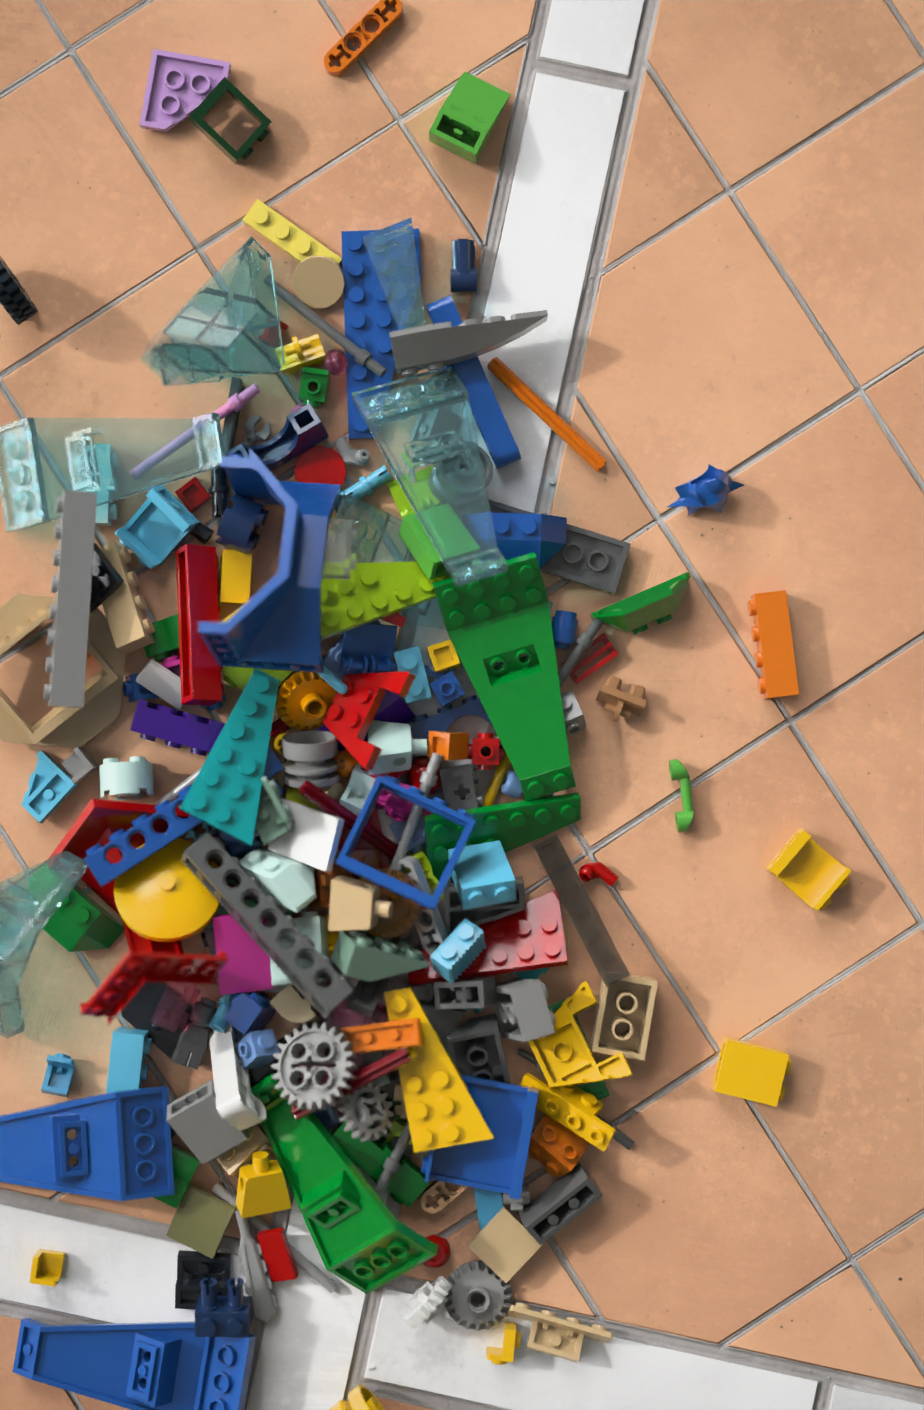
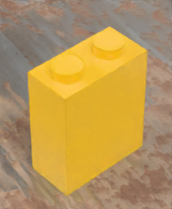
[712,1036,791,1107]

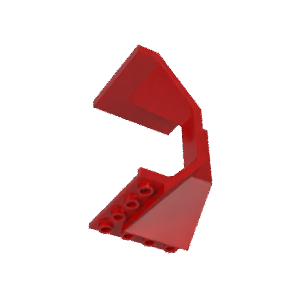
[48,798,228,1025]

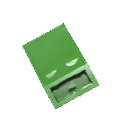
[429,71,511,164]

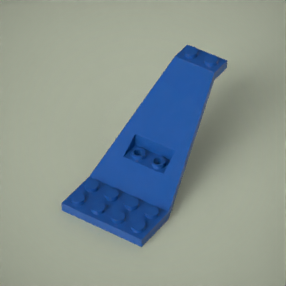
[0,1086,174,1201]

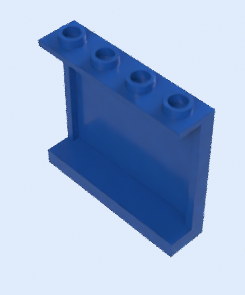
[421,1074,539,1200]

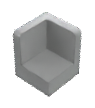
[61,747,99,784]

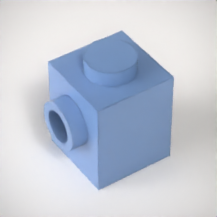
[236,1029,280,1070]

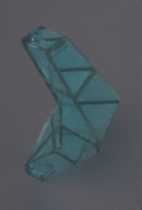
[141,236,285,386]
[0,851,88,1038]

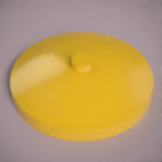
[114,838,220,942]

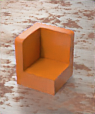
[427,731,469,760]

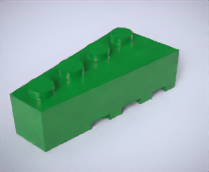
[331,1121,430,1207]

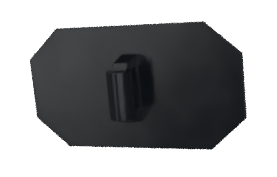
[121,982,193,1059]

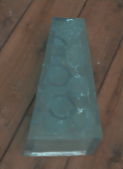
[362,218,426,330]

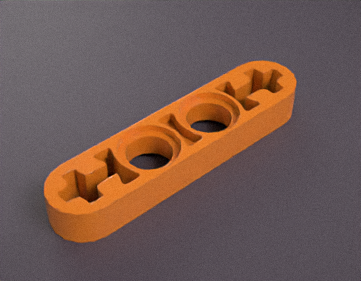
[324,0,402,77]

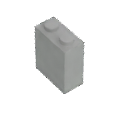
[167,1080,248,1165]

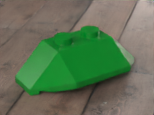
[590,571,690,635]
[29,860,124,952]

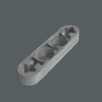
[394,856,448,955]

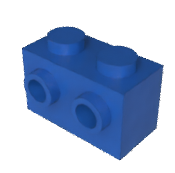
[224,991,277,1035]

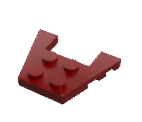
[323,671,416,771]

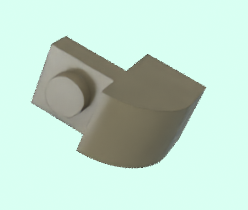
[270,981,329,1026]

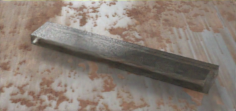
[533,834,630,987]

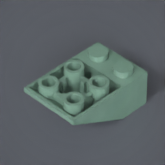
[331,930,429,982]

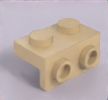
[217,1123,273,1179]

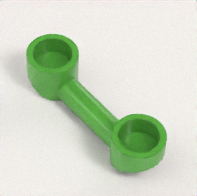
[669,759,694,833]

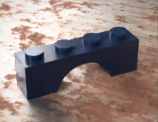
[219,403,329,472]
[409,695,493,751]

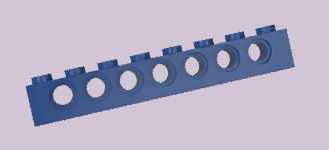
[84,745,284,887]

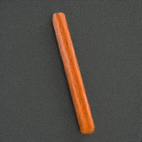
[487,357,607,472]

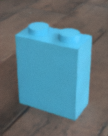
[448,840,516,910]

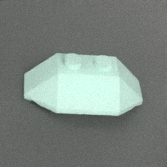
[226,848,316,913]

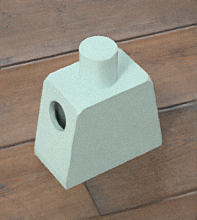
[368,720,427,775]

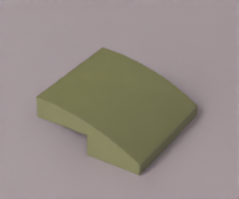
[166,1184,237,1259]

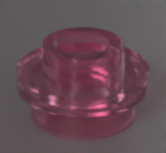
[324,349,347,376]

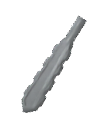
[235,1209,279,1325]

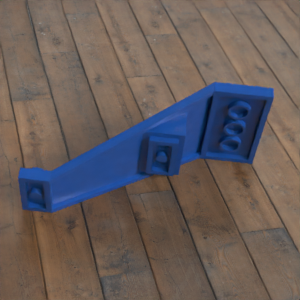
[13,1318,256,1410]

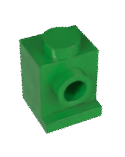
[298,367,330,409]

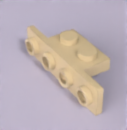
[507,1303,613,1363]

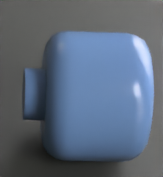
[500,770,523,799]

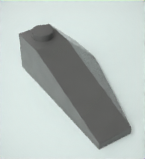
[446,1014,511,1083]

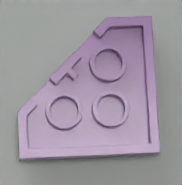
[139,49,231,133]

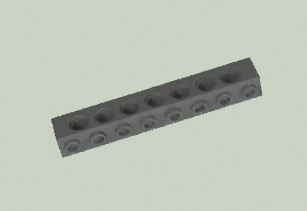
[181,832,353,1019]

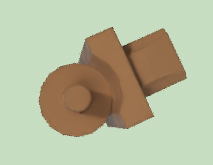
[596,675,647,722]

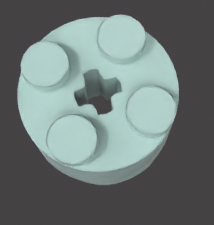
[99,756,154,800]

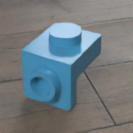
[41,1053,76,1098]

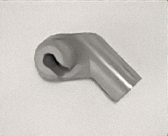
[334,436,370,466]

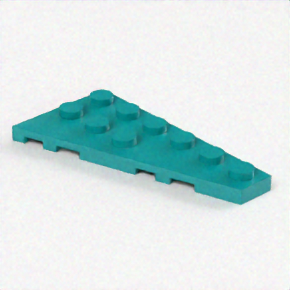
[180,669,279,846]

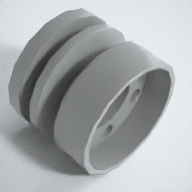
[282,730,339,788]

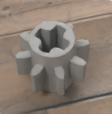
[503,1183,530,1211]

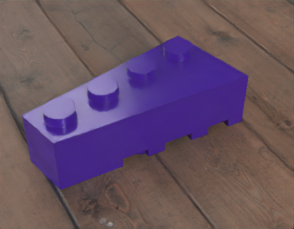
[130,700,225,756]

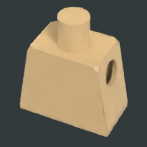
[328,875,393,931]

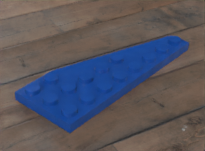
[341,228,421,440]

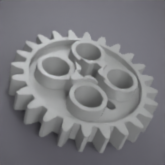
[271,1021,358,1112]

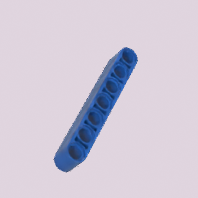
[426,295,521,470]

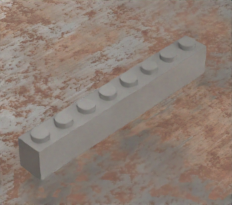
[44,490,97,708]

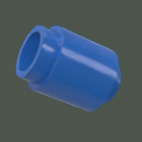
[551,610,578,649]

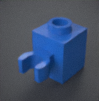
[424,664,465,707]

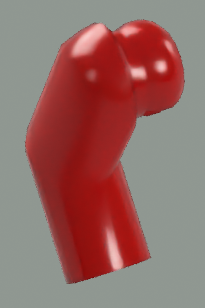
[579,862,619,887]

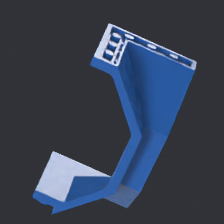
[198,448,343,673]

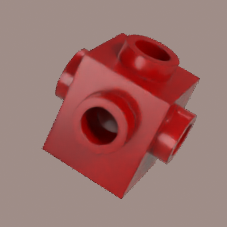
[467,733,504,770]

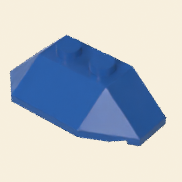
[462,513,567,568]

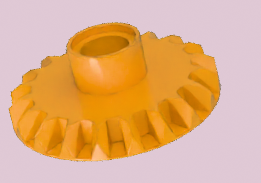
[276,672,337,731]

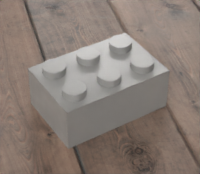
[493,978,555,1042]

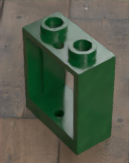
[188,77,272,163]

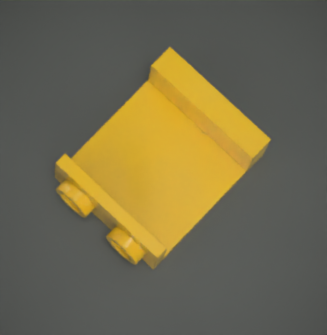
[765,829,851,911]

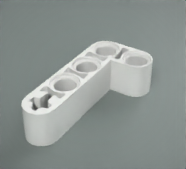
[209,1023,267,1131]

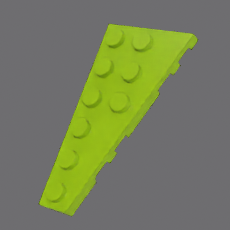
[321,561,463,640]

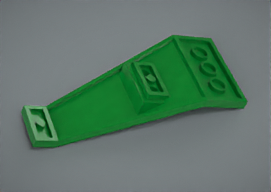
[433,552,576,801]
[250,1073,438,1294]

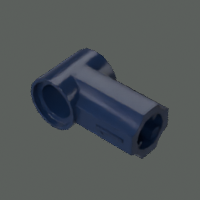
[450,239,477,292]

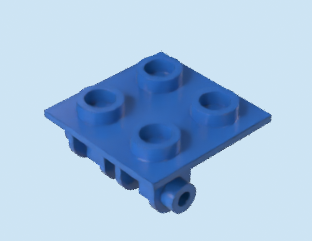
[338,623,398,674]

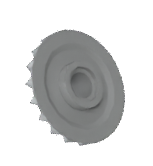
[445,1261,512,1331]

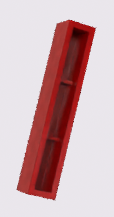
[176,544,224,706]

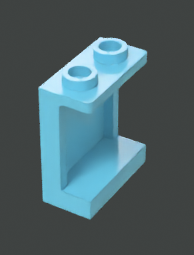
[115,485,200,569]

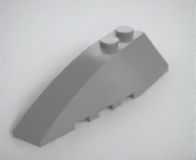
[389,310,548,377]

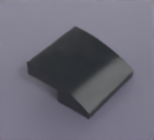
[54,543,124,614]
[175,1250,232,1310]

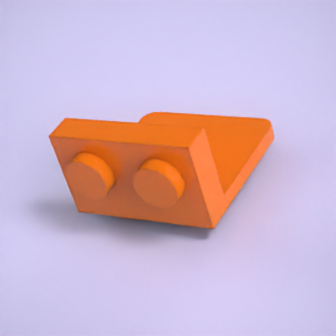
[528,1114,590,1178]

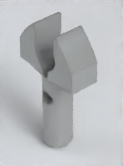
[242,415,271,446]

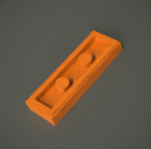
[340,1018,423,1054]

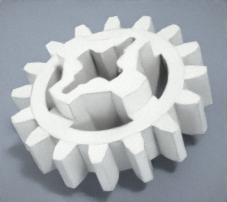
[403,1276,451,1329]

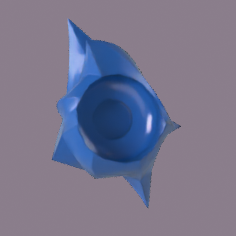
[667,464,744,515]

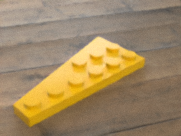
[384,987,494,1153]

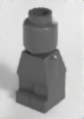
[171,996,217,1070]

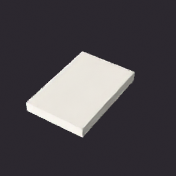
[268,798,344,872]

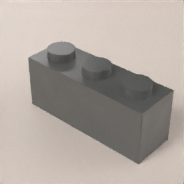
[518,1163,603,1245]

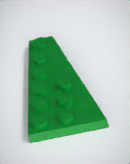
[424,792,581,881]

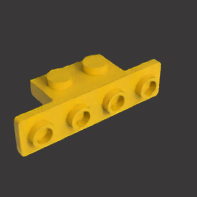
[520,1073,616,1151]

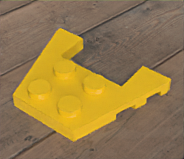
[528,981,633,1088]

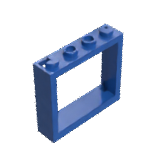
[336,775,476,912]

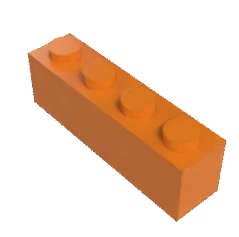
[748,590,799,699]

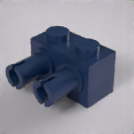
[194,1278,253,1337]

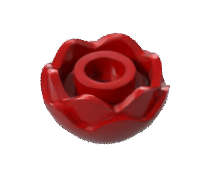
[423,1234,451,1268]

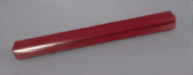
[299,781,398,860]
[291,1047,411,1120]

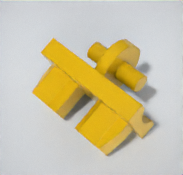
[274,334,327,376]

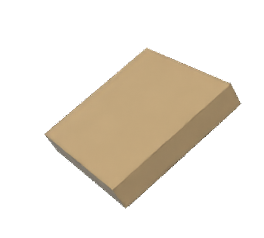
[468,1206,543,1283]

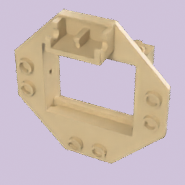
[0,594,126,749]

